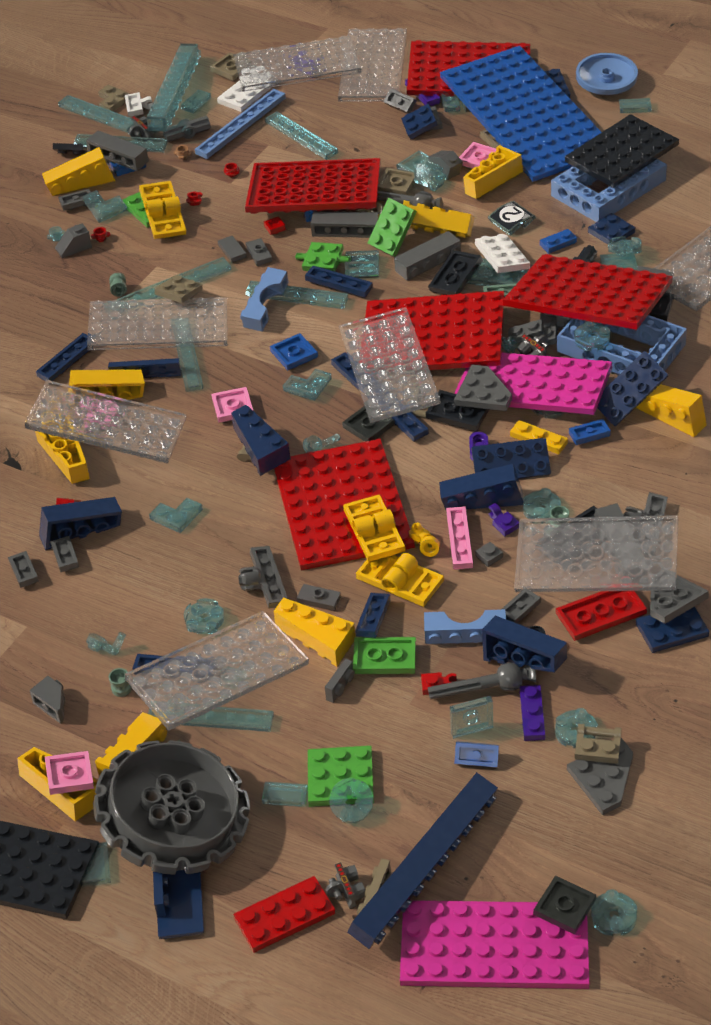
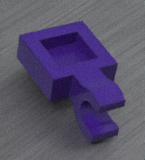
[489,503,520,537]

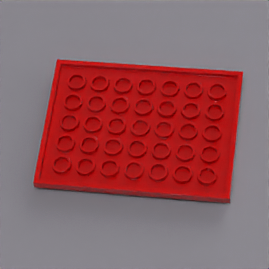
[407,40,530,97]
[245,158,381,214]
[503,254,673,330]
[359,291,505,374]
[274,439,415,570]

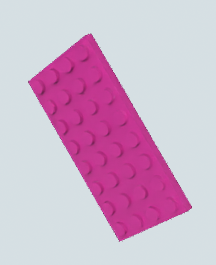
[454,353,613,415]
[400,900,589,989]

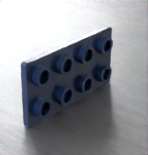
[597,351,669,426]
[471,438,551,479]
[153,870,204,939]

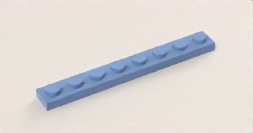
[195,89,286,159]

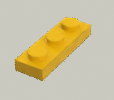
[510,420,568,455]

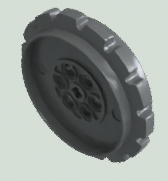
[93,740,250,875]

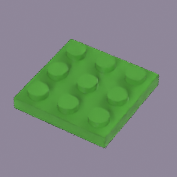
[308,746,374,807]

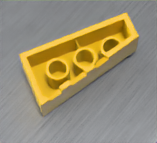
[463,145,523,199]
[42,147,115,196]
[403,200,475,238]
[68,370,145,411]
[636,384,707,437]
[34,416,90,484]
[274,597,356,667]
[95,712,167,776]
[17,747,98,822]

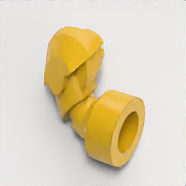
[409,522,440,557]

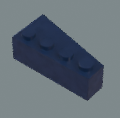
[231,405,291,476]
[439,464,524,510]
[39,497,122,551]
[482,615,567,673]

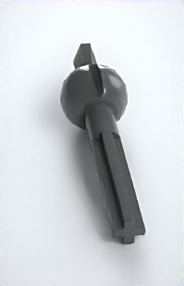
[377,191,444,209]
[428,663,537,699]

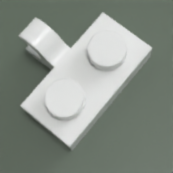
[125,92,153,117]

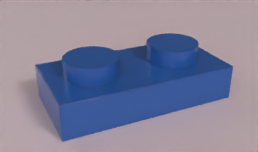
[540,229,577,254]
[569,419,611,445]
[454,741,499,767]

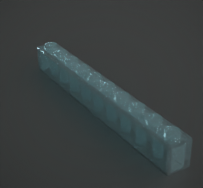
[147,44,201,132]

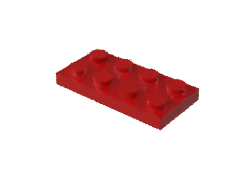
[556,581,647,641]
[233,875,335,953]

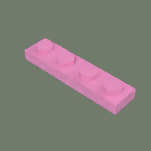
[446,506,473,570]

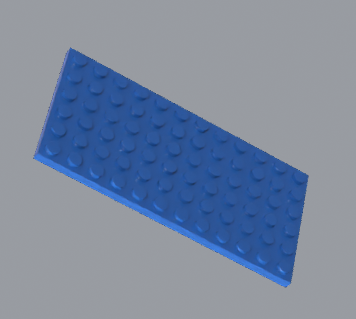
[440,46,602,182]

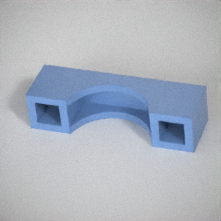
[240,267,289,332]
[424,609,506,644]

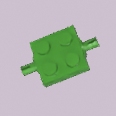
[295,242,351,272]

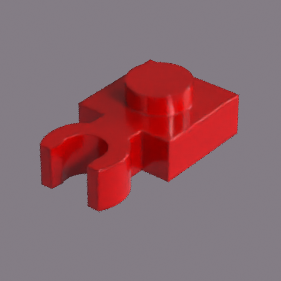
[421,672,457,695]

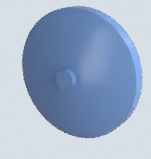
[576,53,638,95]

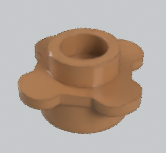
[174,145,192,159]

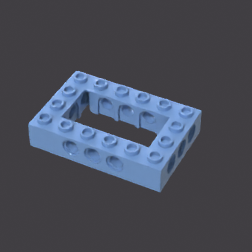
[551,159,667,222]
[557,315,687,374]

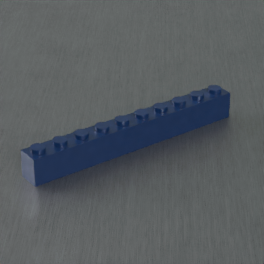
[347,772,498,949]

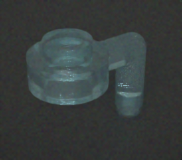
[303,434,340,453]
[86,632,126,655]

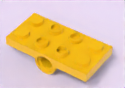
[139,181,186,239]
[343,494,405,562]
[356,553,444,607]

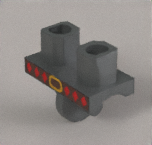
[129,116,157,142]
[517,333,549,356]
[326,862,365,909]

